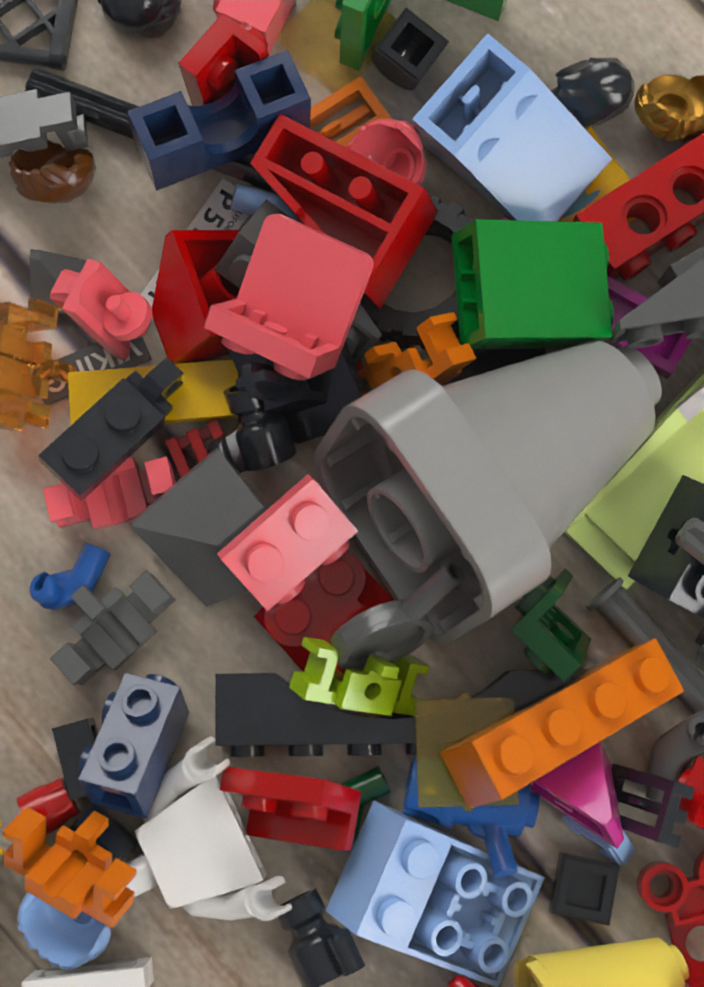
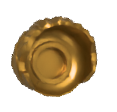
[634,74,704,143]

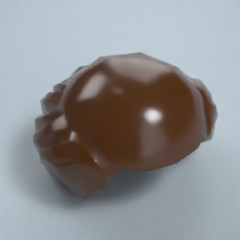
[8,139,96,204]

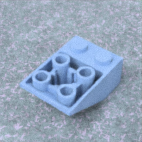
[412,33,612,221]
[325,801,545,987]

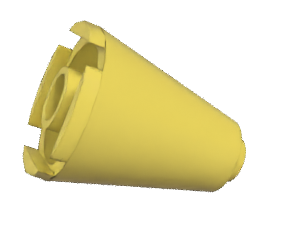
[513,937,689,987]

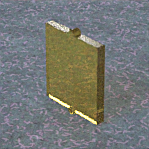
[276,0,397,91]
[414,693,519,812]

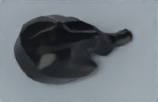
[550,57,635,128]

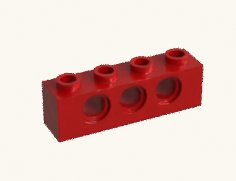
[572,133,704,282]

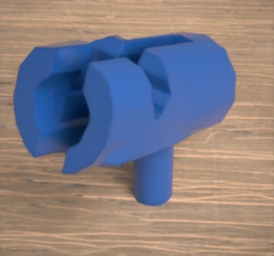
[403,755,540,878]

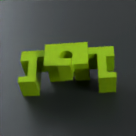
[289,637,430,716]

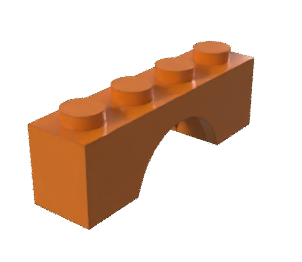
[440,638,684,809]

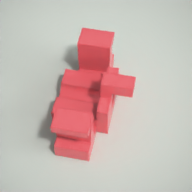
[43,456,177,530]

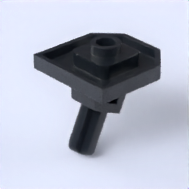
[228,343,365,444]

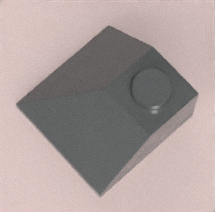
[129,448,270,607]

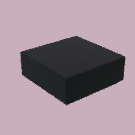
[549,852,620,926]

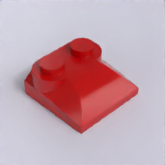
[254,549,394,674]

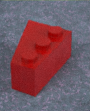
[250,114,438,310]

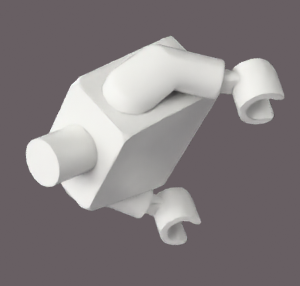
[125,736,292,921]

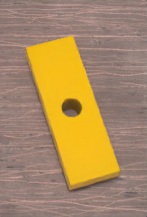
[68,359,240,425]

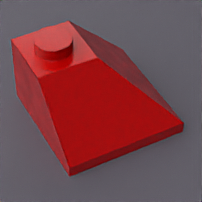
[152,230,240,364]

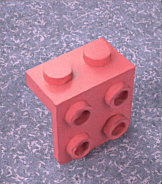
[204,214,374,380]
[217,474,358,611]

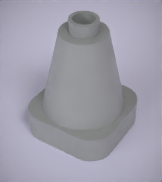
[314,340,662,645]

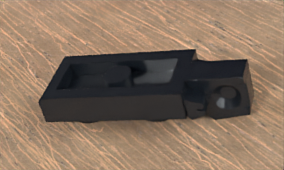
[38,358,184,501]

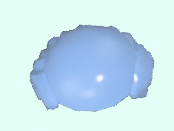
[17,892,111,971]

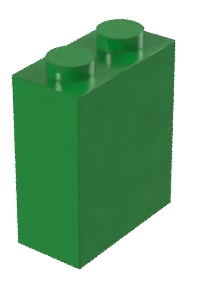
[452,219,614,349]

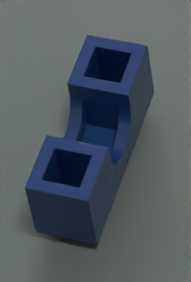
[127,50,311,191]

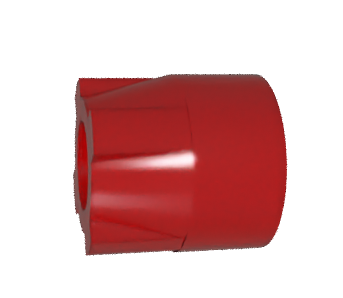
[17,778,81,835]

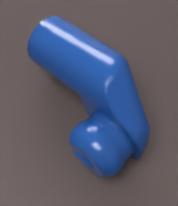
[29,542,111,610]

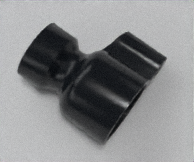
[206,384,297,473]
[278,888,365,987]

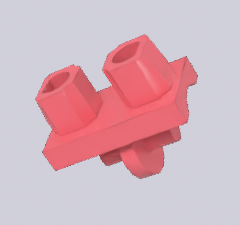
[50,259,152,360]

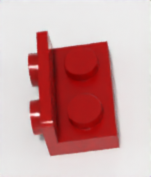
[178,13,269,106]
[219,767,361,852]

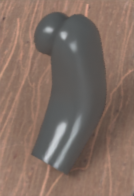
[646,710,704,802]

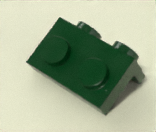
[511,568,592,682]

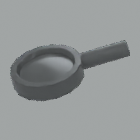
[330,562,465,671]

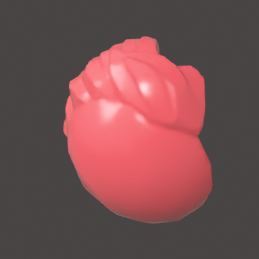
[348,119,427,185]

